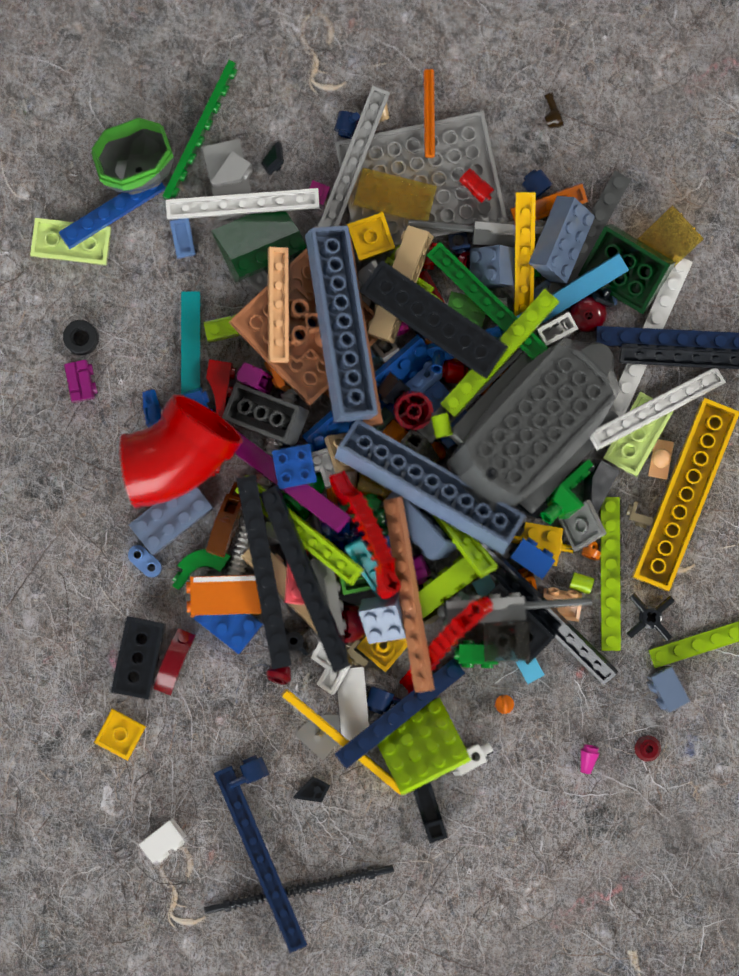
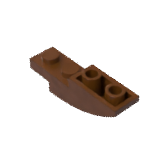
[206,482,242,558]

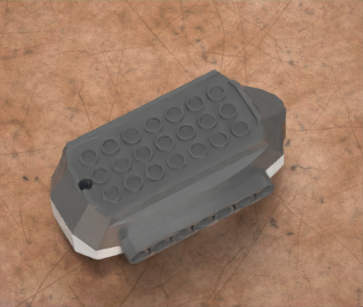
[447,338,620,514]

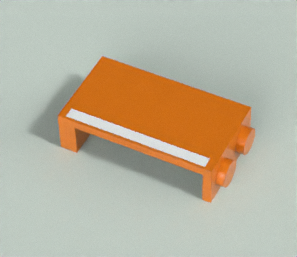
[186,575,261,617]

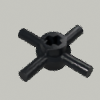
[626,593,675,642]

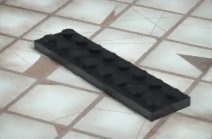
[359,260,509,379]

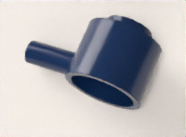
[334,111,360,139]
[522,169,553,198]
[367,686,402,715]
[228,755,269,789]

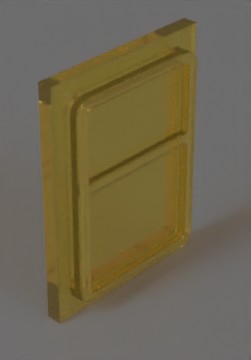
[638,205,704,268]

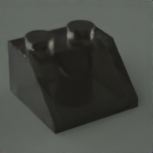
[484,621,530,662]

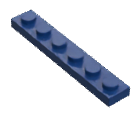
[59,182,166,250]

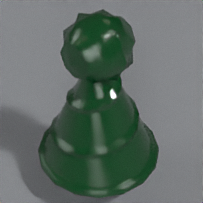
[372,508,389,536]

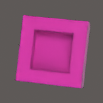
[309,180,330,206]

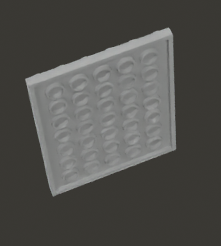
[335,111,507,246]

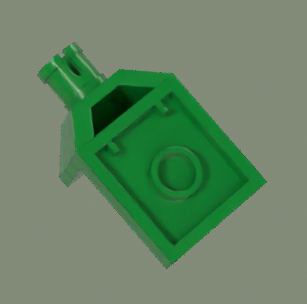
[541,459,594,524]

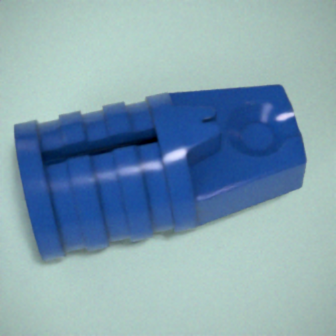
[142,390,162,425]

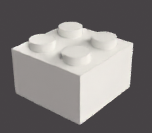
[139,818,186,863]

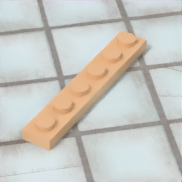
[268,247,289,363]

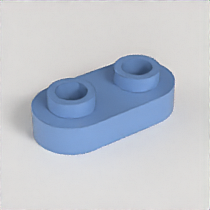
[128,545,162,578]

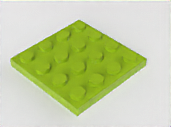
[377,697,472,795]

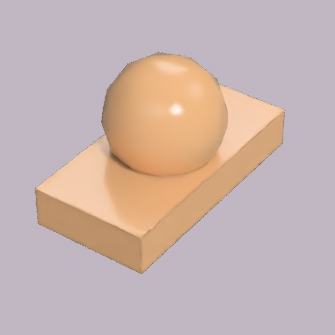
[648,439,674,480]

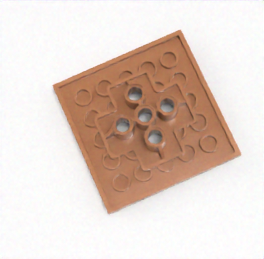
[229,248,378,406]

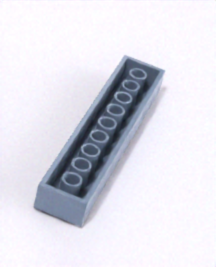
[305,226,378,422]
[334,420,526,555]

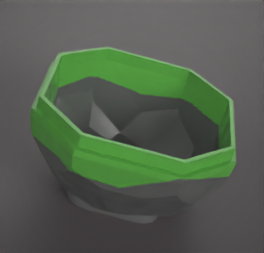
[91,118,174,195]

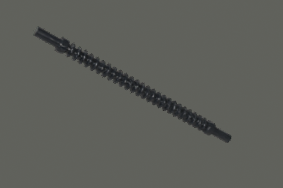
[204,865,394,915]

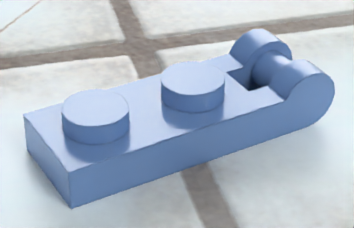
[406,361,443,394]

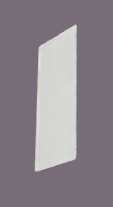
[337,667,369,741]

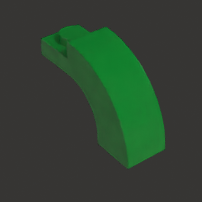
[172,549,232,590]

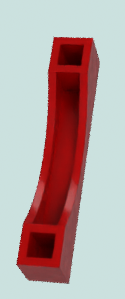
[206,359,236,477]

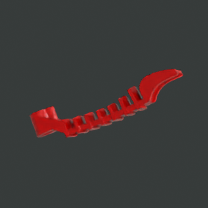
[329,470,401,600]
[399,596,493,693]

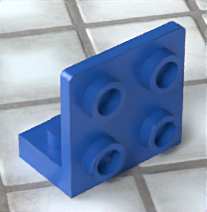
[272,444,317,489]

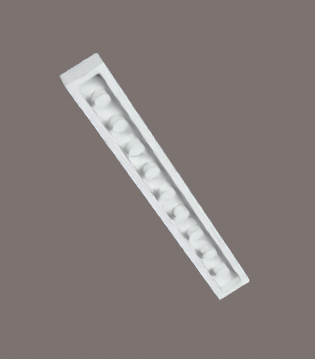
[610,254,693,416]

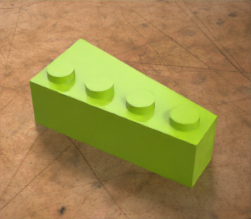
[418,555,479,618]

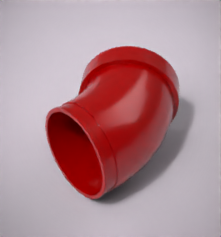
[120,394,243,508]

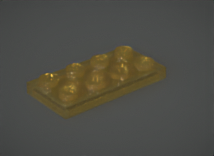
[353,168,437,221]

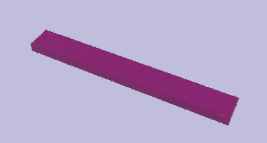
[235,430,350,532]

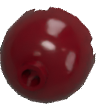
[569,295,607,333]
[394,390,433,430]
[341,604,365,643]

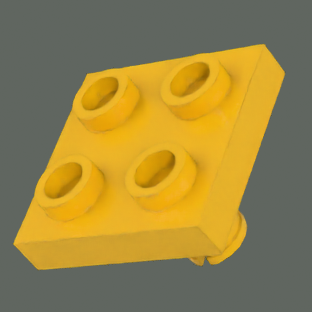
[356,637,407,672]

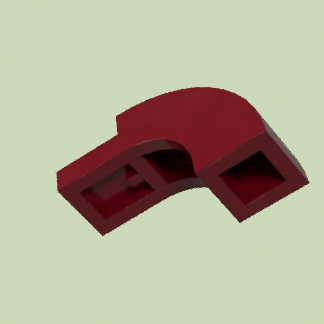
[153,628,196,696]

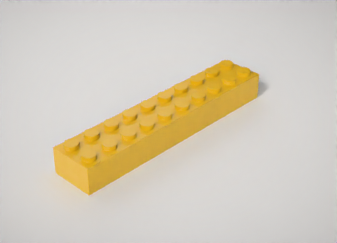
[631,398,739,591]

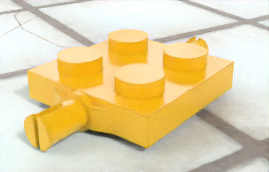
[511,522,573,566]

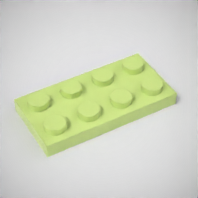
[30,218,111,265]
[603,392,674,477]

